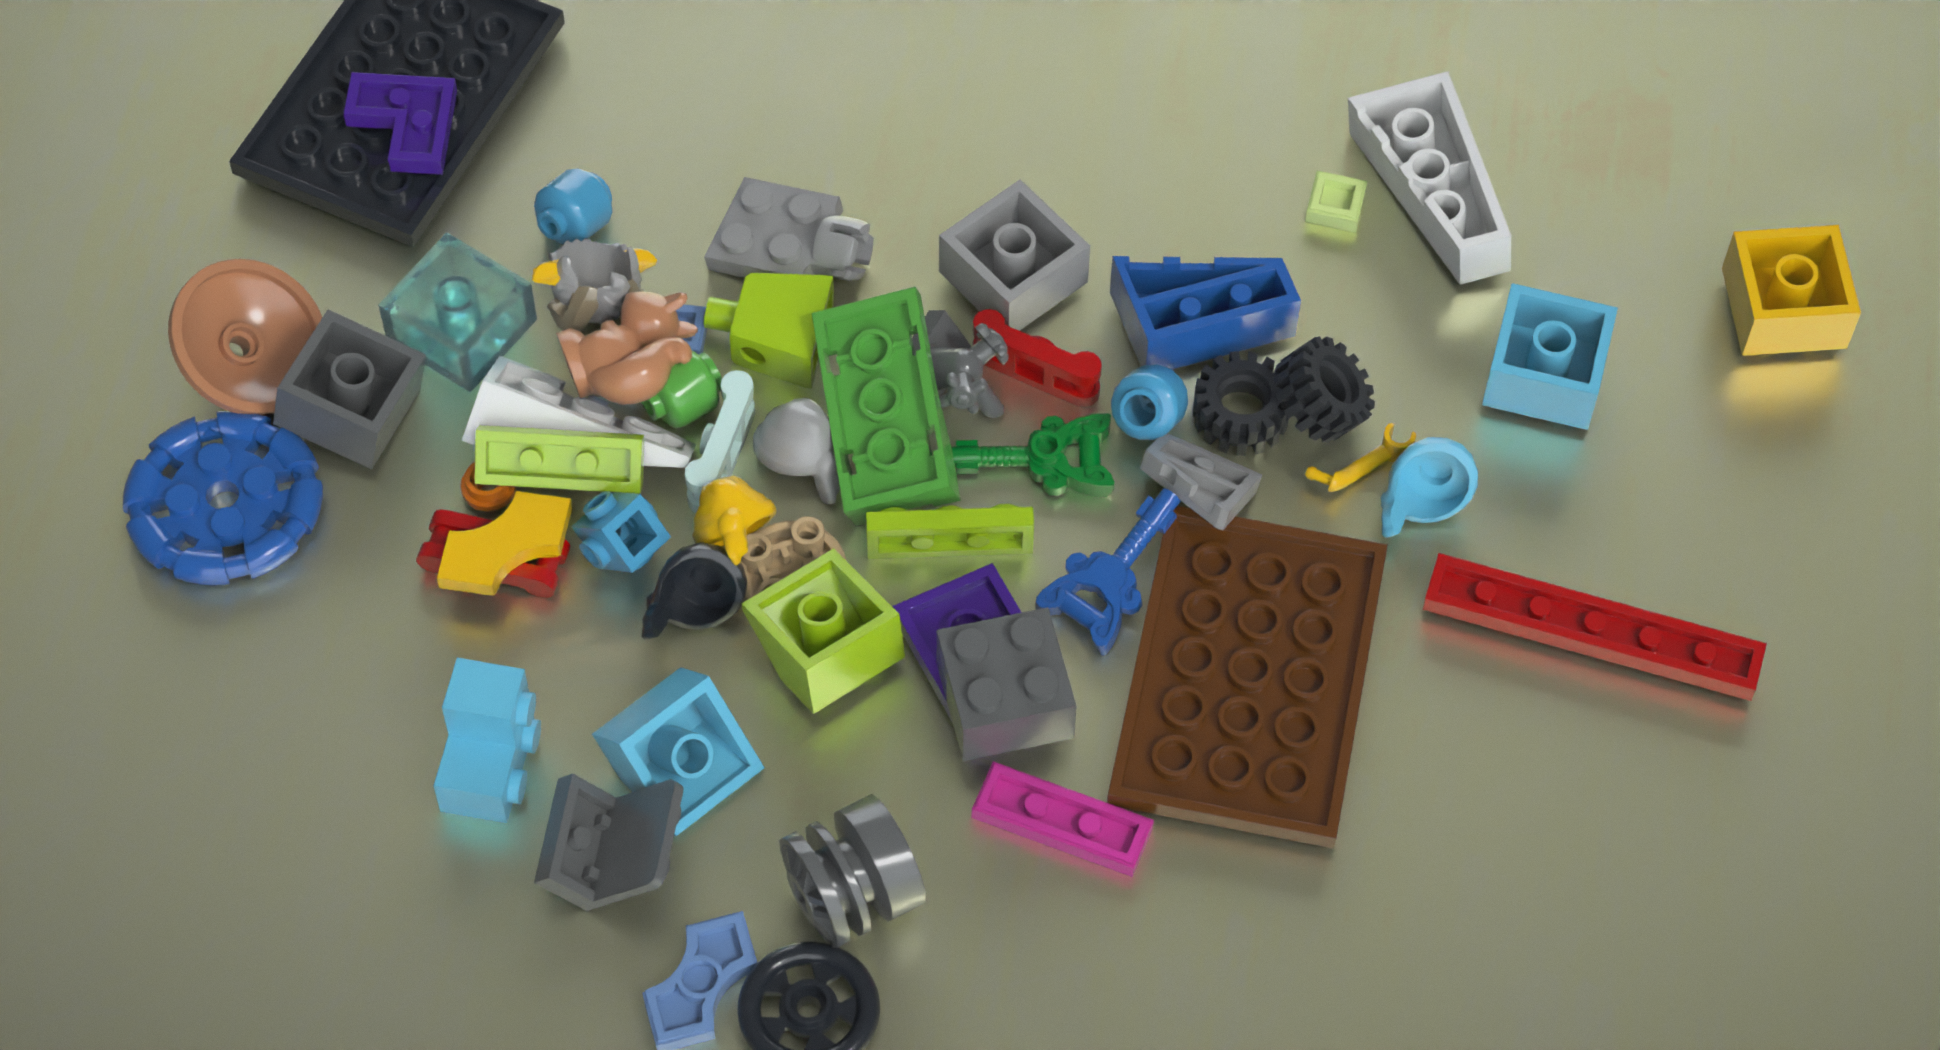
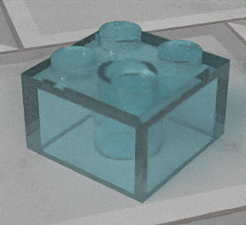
[378,232,537,393]

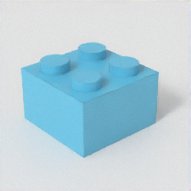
[1482,283,1618,430]

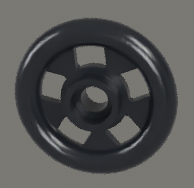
[737,941,880,1050]

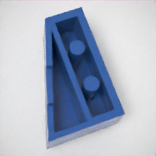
[1110,256,1301,370]

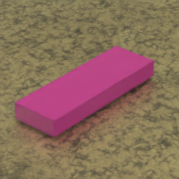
[971,761,1154,877]

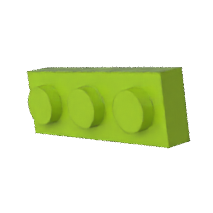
[475,425,644,494]
[866,504,1034,559]

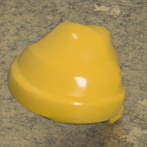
[692,475,777,565]

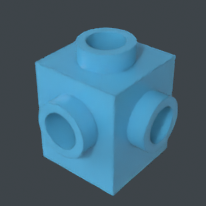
[571,491,671,573]

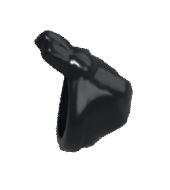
[641,542,748,639]

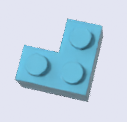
[433,657,541,823]

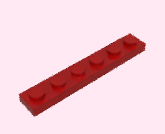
[1422,553,1767,701]

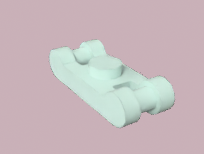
[685,370,755,513]

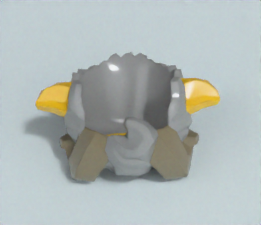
[532,238,657,331]

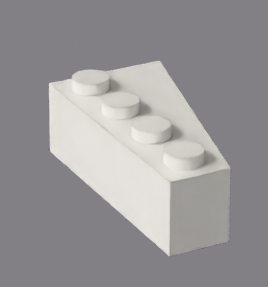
[1348,71,1512,285]

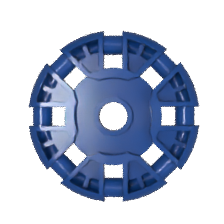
[123,411,323,586]

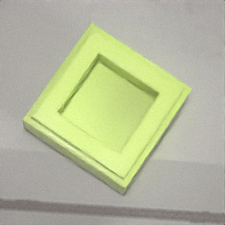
[1305,170,1368,233]

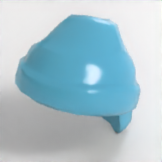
[1381,437,1478,538]

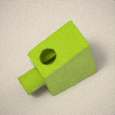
[704,273,834,389]

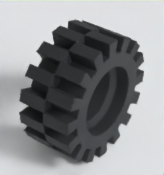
[1273,336,1375,443]
[1193,351,1289,456]

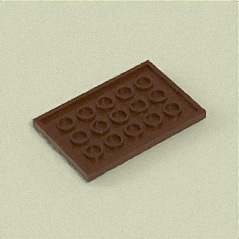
[1107,506,1388,849]

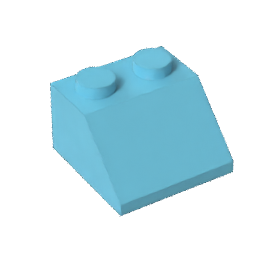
[592,667,765,836]

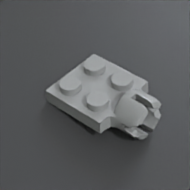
[704,177,874,281]

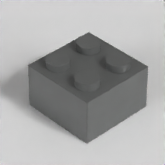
[273,309,426,469]
[936,607,1077,761]

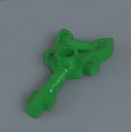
[951,413,1115,497]

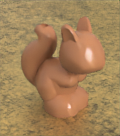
[556,292,698,405]

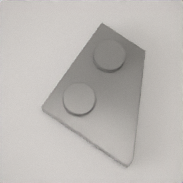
[1140,433,1262,531]

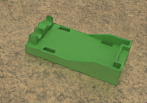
[812,287,961,526]

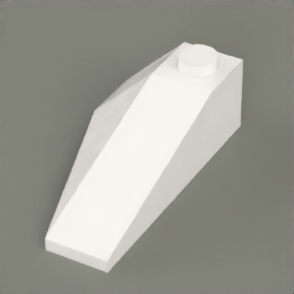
[462,356,696,468]

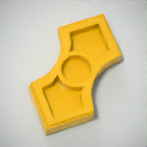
[437,491,572,596]

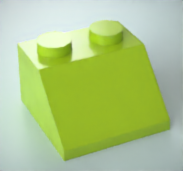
[741,548,905,714]

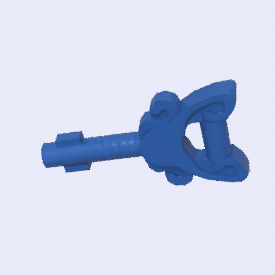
[1035,488,1180,656]

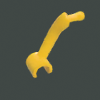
[1305,423,1416,492]

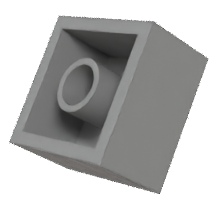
[939,180,1090,331]

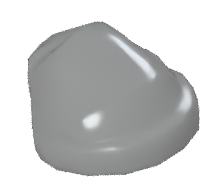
[753,398,840,504]

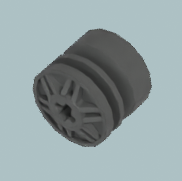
[779,794,926,949]

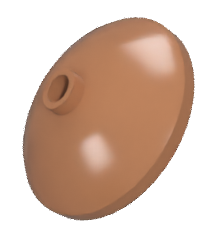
[168,259,322,416]

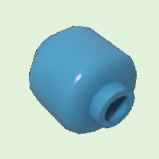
[534,168,612,244]
[1111,364,1188,440]

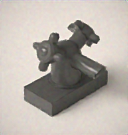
[912,310,1009,418]

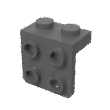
[534,774,684,911]

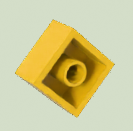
[1722,225,1861,356]

